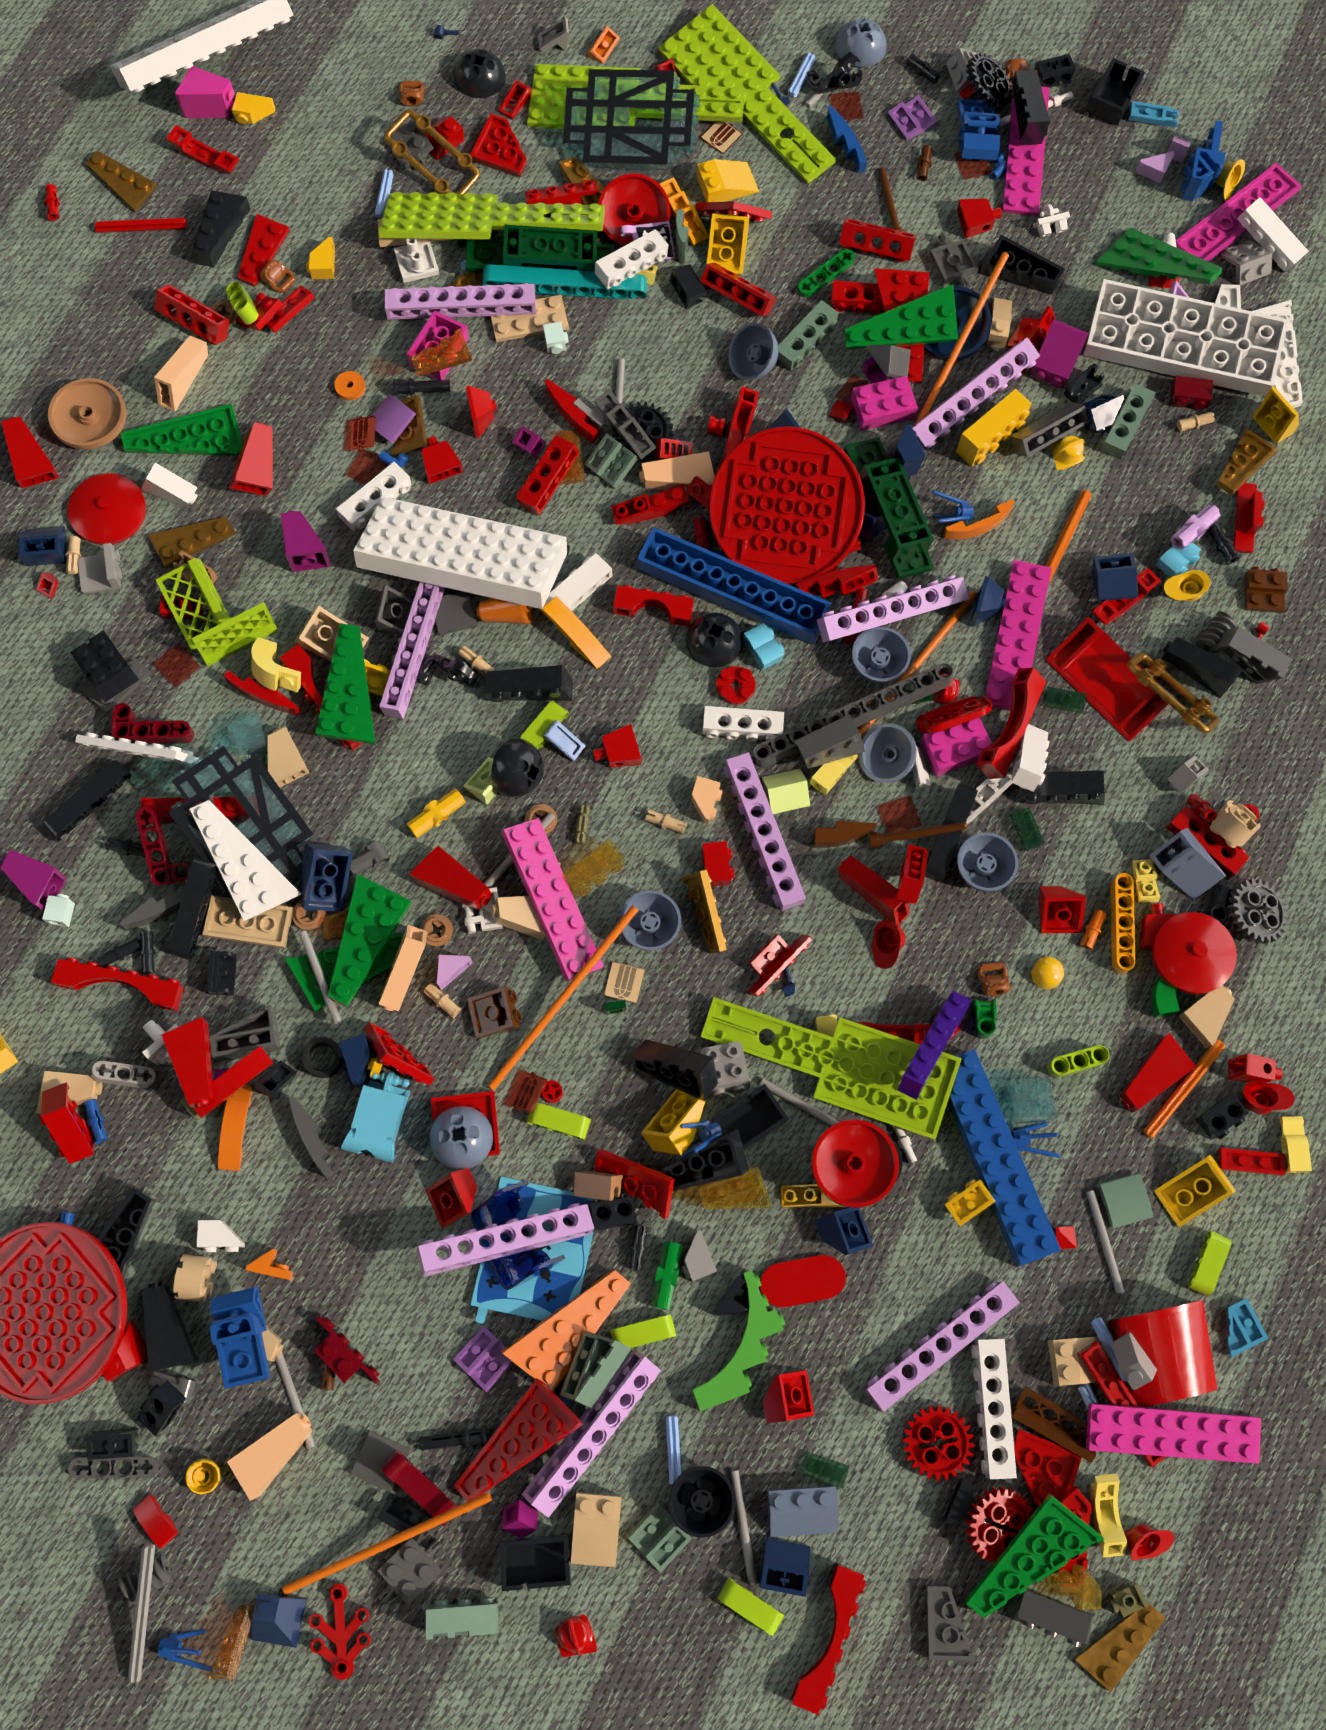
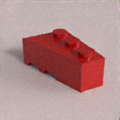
[39,1082,94,1164]

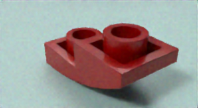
[132,1495,179,1549]

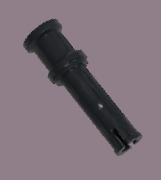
[393,378,451,396]
[1208,521,1242,565]
[419,1425,489,1451]

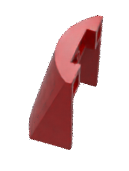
[1109,1300,1218,1407]

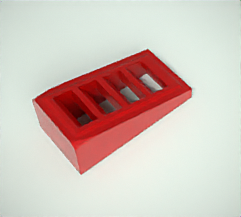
[497,80,532,120]
[655,438,693,459]
[160,595,203,618]

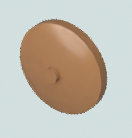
[48,378,127,450]

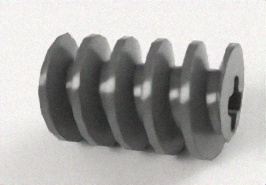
[1196,611,1237,654]
[118,1554,172,1602]

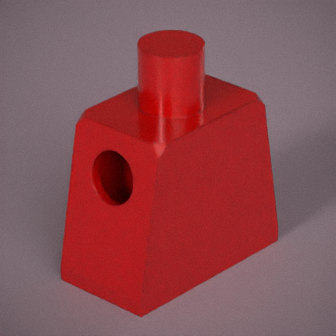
[956,198,1002,239]
[422,436,463,484]
[593,724,642,768]
[1139,903,1175,950]
[1227,1053,1283,1083]

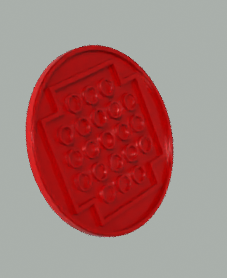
[709,427,865,585]
[0,1222,127,1405]

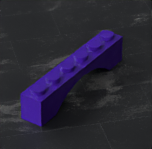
[898,990,971,1100]

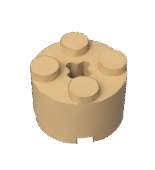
[1210,800,1260,848]
[173,1254,217,1302]

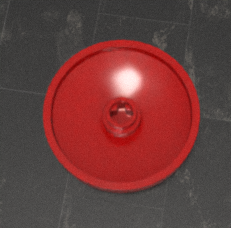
[598,173,671,247]
[67,473,146,545]
[1152,912,1237,994]
[811,1120,899,1208]

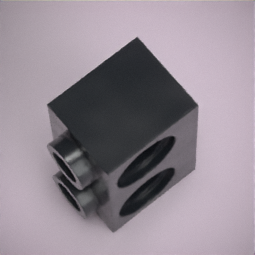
[1034,54,1076,88]
[1195,1092,1249,1140]
[588,1194,637,1232]
[137,1380,187,1437]

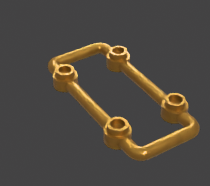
[384,109,480,194]
[1127,653,1220,734]

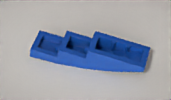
[826,106,867,173]

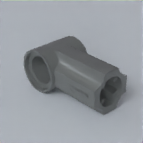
[350,841,390,877]
[148,1371,197,1404]

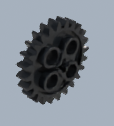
[966,52,1013,110]
[612,401,673,460]

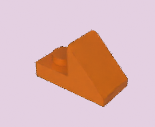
[246,1249,294,1280]

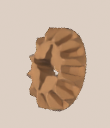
[210,300,238,326]
[525,804,557,835]
[292,900,326,931]
[420,914,453,947]

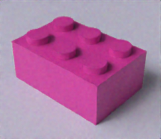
[407,310,469,380]
[851,376,918,431]
[920,717,992,777]

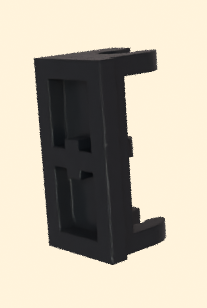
[669,264,707,309]
[1064,363,1104,404]
[207,951,237,996]
[87,1428,138,1460]
[377,1494,431,1541]

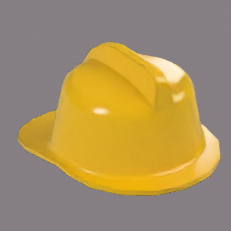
[1216,159,1245,201]
[1050,435,1085,470]
[1164,570,1211,602]

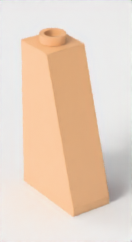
[154,336,208,411]
[639,451,715,490]
[379,925,427,1011]
[227,1412,312,1501]

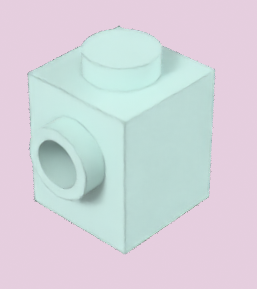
[543,322,569,354]
[42,894,75,927]

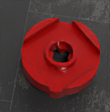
[716,666,756,705]

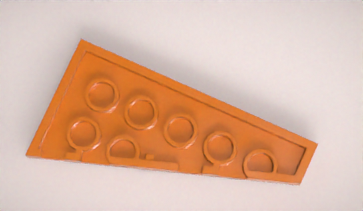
[501,1269,631,1392]

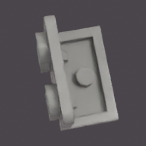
[946,48,979,92]
[1221,241,1272,285]
[78,543,122,594]
[700,1041,750,1097]

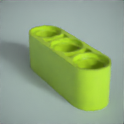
[226,281,258,325]
[520,701,569,749]
[1047,1045,1110,1078]
[526,1102,591,1140]
[1187,1230,1232,1297]
[610,1314,677,1348]
[717,1578,785,1636]

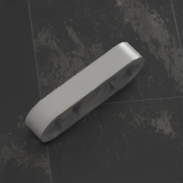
[91,1061,156,1088]

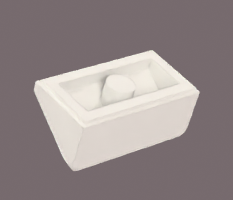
[912,746,931,789]

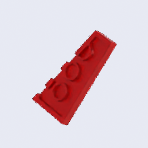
[238,214,290,287]
[594,1149,674,1220]

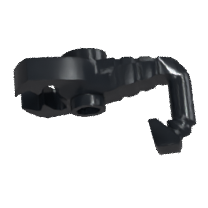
[806,52,863,94]
[418,654,480,689]

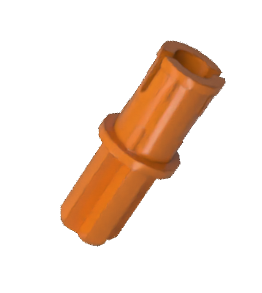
[1080,910,1106,950]

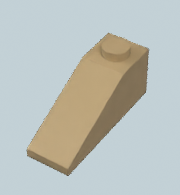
[986,297,1012,349]

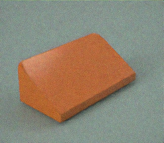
[585,26,620,64]

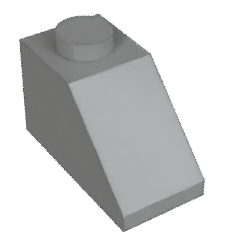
[1167,756,1209,793]
[682,1230,717,1282]
[1112,1332,1157,1390]

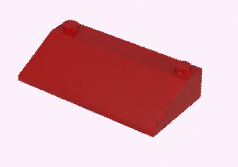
[1046,617,1169,742]

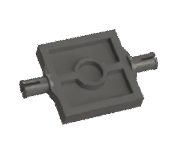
[390,120,434,169]
[930,233,978,288]
[378,1538,442,1605]

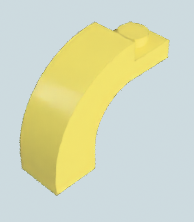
[251,637,301,692]
[1090,1474,1127,1558]

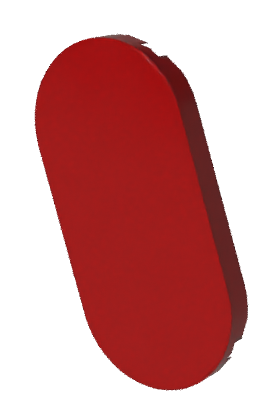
[916,696,993,733]
[760,1255,846,1308]

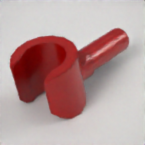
[1255,621,1269,639]

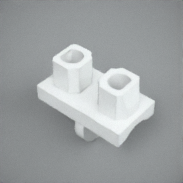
[1032,204,1070,237]

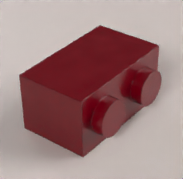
[1170,375,1213,410]

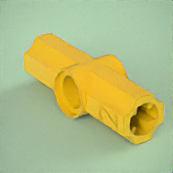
[406,788,466,838]

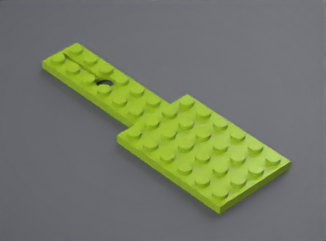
[658,4,835,183]
[527,64,745,129]
[379,192,605,239]
[701,997,962,1139]

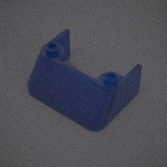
[471,1180,565,1290]

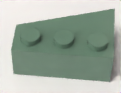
[560,1331,631,1408]
[426,1597,499,1640]

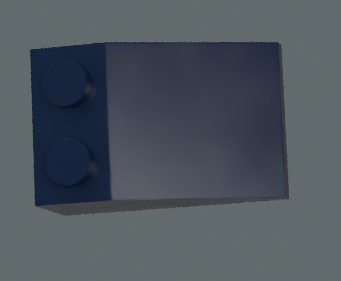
[302,843,353,912]

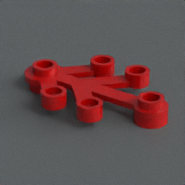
[309,1583,371,1680]

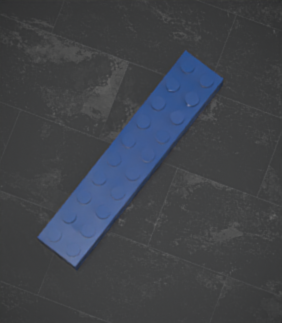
[637,527,831,645]
[947,1049,1061,1267]

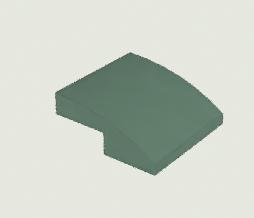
[675,209,689,264]
[585,433,639,488]
[1098,1172,1153,1228]
[627,1502,692,1573]

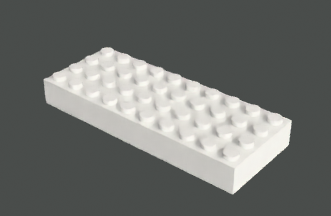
[110,0,293,93]
[1083,279,1288,396]
[353,497,567,609]

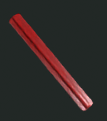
[94,218,187,233]

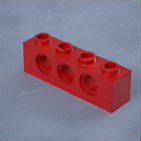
[839,218,916,262]
[700,262,777,316]
[830,280,884,315]
[154,284,230,345]
[516,435,579,516]
[1166,805,1250,879]
[896,844,928,904]

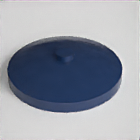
[924,286,991,361]

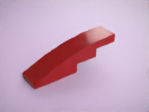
[545,379,598,444]
[796,565,878,599]
[223,670,301,716]
[193,1046,273,1118]

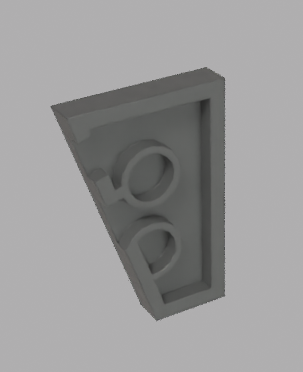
[79,659,151,715]
[926,1585,975,1661]

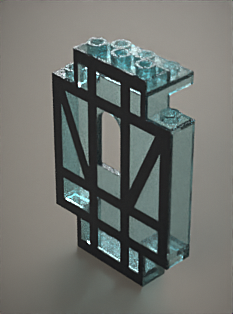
[563,69,700,170]
[169,746,314,895]

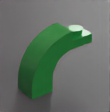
[1151,975,1180,1018]

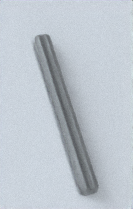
[128,1544,155,1683]

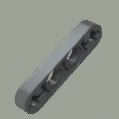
[68,1456,159,1479]

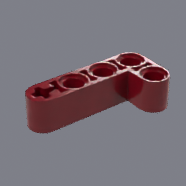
[112,703,195,744]
[136,806,191,886]
[380,1449,457,1526]

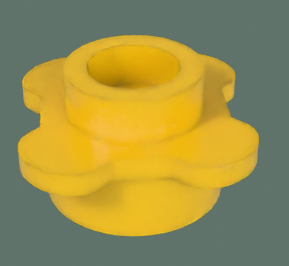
[368,1054,383,1077]

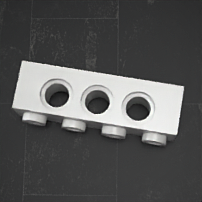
[595,229,669,289]
[336,462,411,532]
[702,706,784,741]

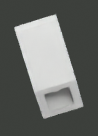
[197,1220,245,1253]

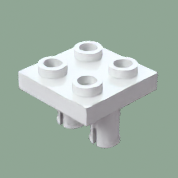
[394,238,439,283]
[142,1020,179,1065]

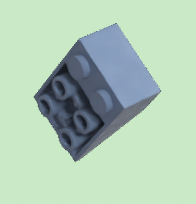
[1149,828,1226,900]

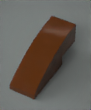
[813,821,876,848]

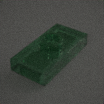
[1043,687,1087,714]
[1009,807,1045,851]
[800,1451,850,1489]

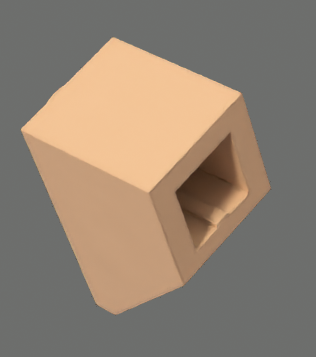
[691,776,723,825]

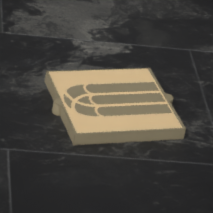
[604,961,645,1004]

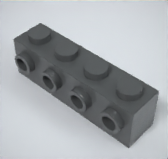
[1010,402,1089,457]

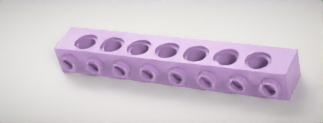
[385,283,536,320]
[912,337,1040,449]
[817,575,969,642]
[380,582,446,720]
[723,752,806,911]
[416,1203,594,1277]
[865,1281,1020,1412]
[522,1348,661,1518]

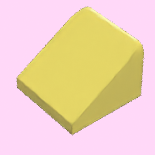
[636,265,658,285]
[815,1015,837,1037]

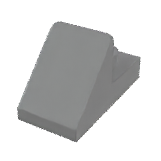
[538,17,569,52]
[573,398,604,434]

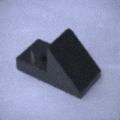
[254,1060,297,1099]
[713,1276,748,1316]

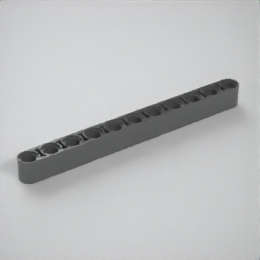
[753,663,953,768]

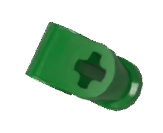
[973,998,997,1039]

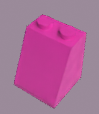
[175,66,236,118]

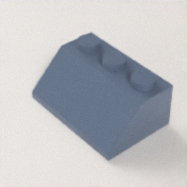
[767,1485,838,1537]

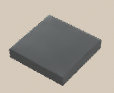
[435,591,477,636]
[350,1431,410,1493]

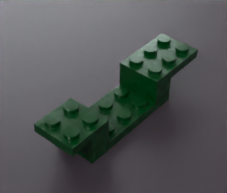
[466,224,614,273]
[843,437,934,580]

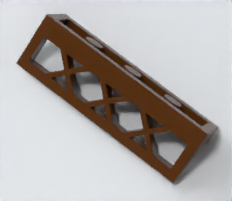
[1012,1386,1096,1463]

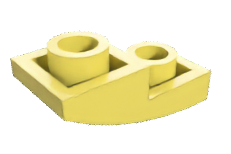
[1132,859,1160,903]

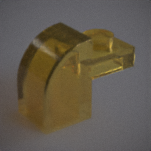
[1050,1564,1101,1610]

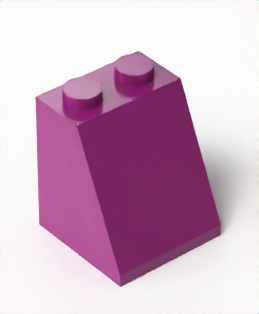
[1030,319,1089,388]
[281,510,331,572]
[1,850,67,913]

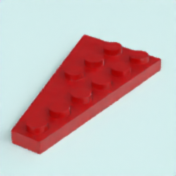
[873,268,929,383]
[454,1379,583,1502]

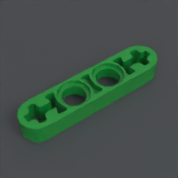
[797,249,855,298]

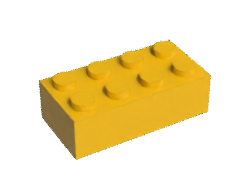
[956,389,1032,467]

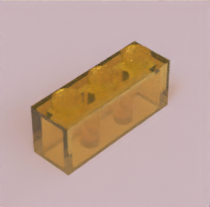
[561,839,625,898]

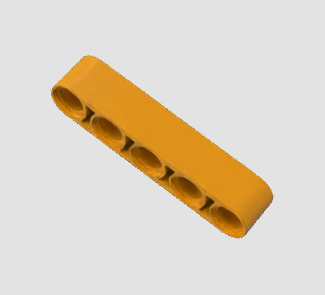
[1110,873,1135,974]

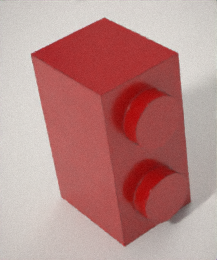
[702,841,735,887]

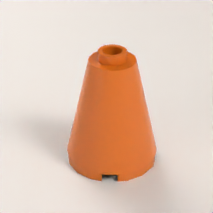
[476,598,532,624]

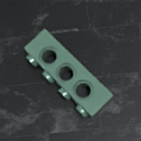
[777,300,839,371]
[1100,383,1156,460]

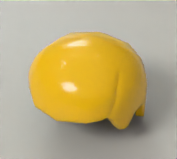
[1031,956,1064,990]
[185,1458,221,1495]

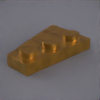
[391,394,428,457]

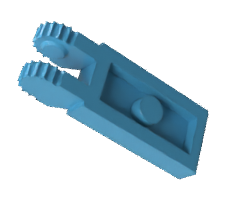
[1128,101,1179,128]

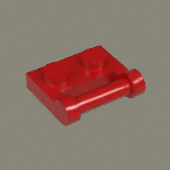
[236,292,283,331]

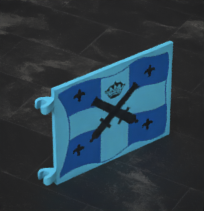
[471,1176,599,1324]

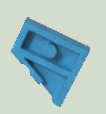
[1225,1298,1269,1357]

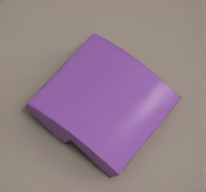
[888,95,938,140]
[367,393,416,444]
[453,1326,513,1392]

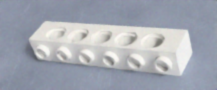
[971,1339,1017,1479]

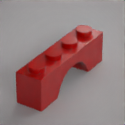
[613,585,694,627]

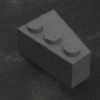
[1216,627,1293,684]
[795,714,865,769]
[210,1005,280,1062]
[1017,1590,1095,1647]

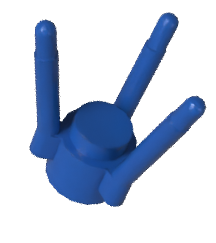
[932,490,974,523]
[679,1120,722,1159]
[1011,1122,1061,1158]
[158,1629,213,1672]

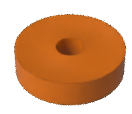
[334,371,365,401]

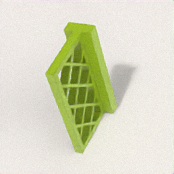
[156,558,234,651]
[191,602,278,667]

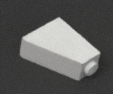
[141,463,198,508]

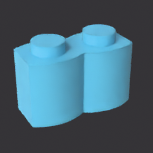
[1156,542,1201,578]
[743,623,785,670]

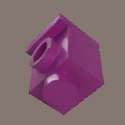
[512,426,546,458]

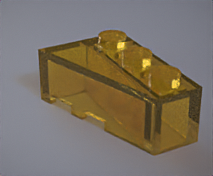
[695,1166,772,1209]

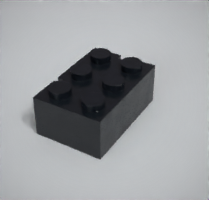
[1086,58,1145,126]
[70,630,139,702]
[711,1084,789,1151]
[499,1534,572,1591]

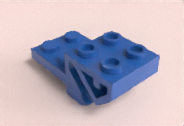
[957,99,1001,161]
[1180,120,1226,201]
[210,1286,270,1389]

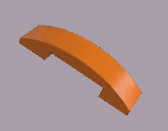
[942,499,1015,540]
[218,1086,253,1171]

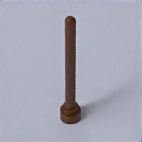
[878,167,905,243]
[869,822,968,849]

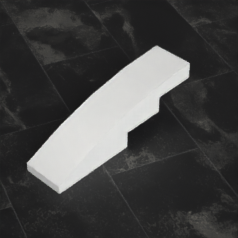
[944,771,1013,825]

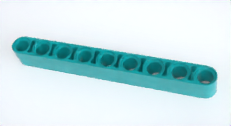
[482,265,647,299]

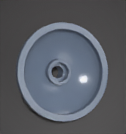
[859,723,917,783]

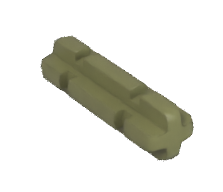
[574,805,590,845]

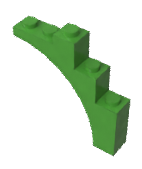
[692,1270,785,1412]

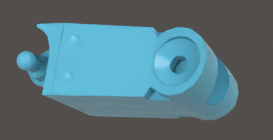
[341,1071,410,1163]

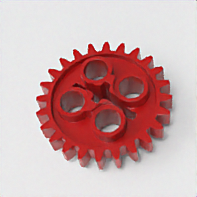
[901,1405,975,1481]
[965,1486,1032,1563]

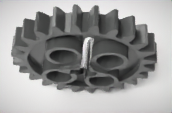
[1227,878,1289,944]

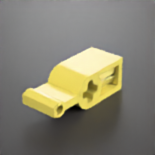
[809,754,858,795]
[1280,1116,1312,1173]

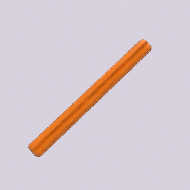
[1045,490,1092,585]
[1143,1040,1225,1138]

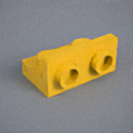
[364,659,390,697]
[944,1179,996,1226]

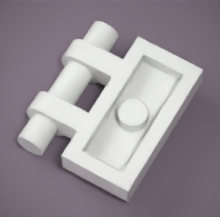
[462,887,503,934]

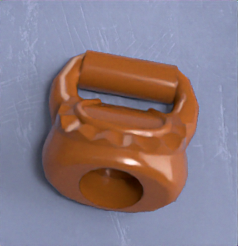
[1004,58,1028,89]
[399,80,425,107]
[260,260,295,293]
[977,961,1010,996]

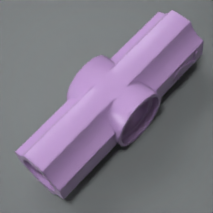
[1170,505,1221,550]

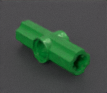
[651,1241,683,1310]

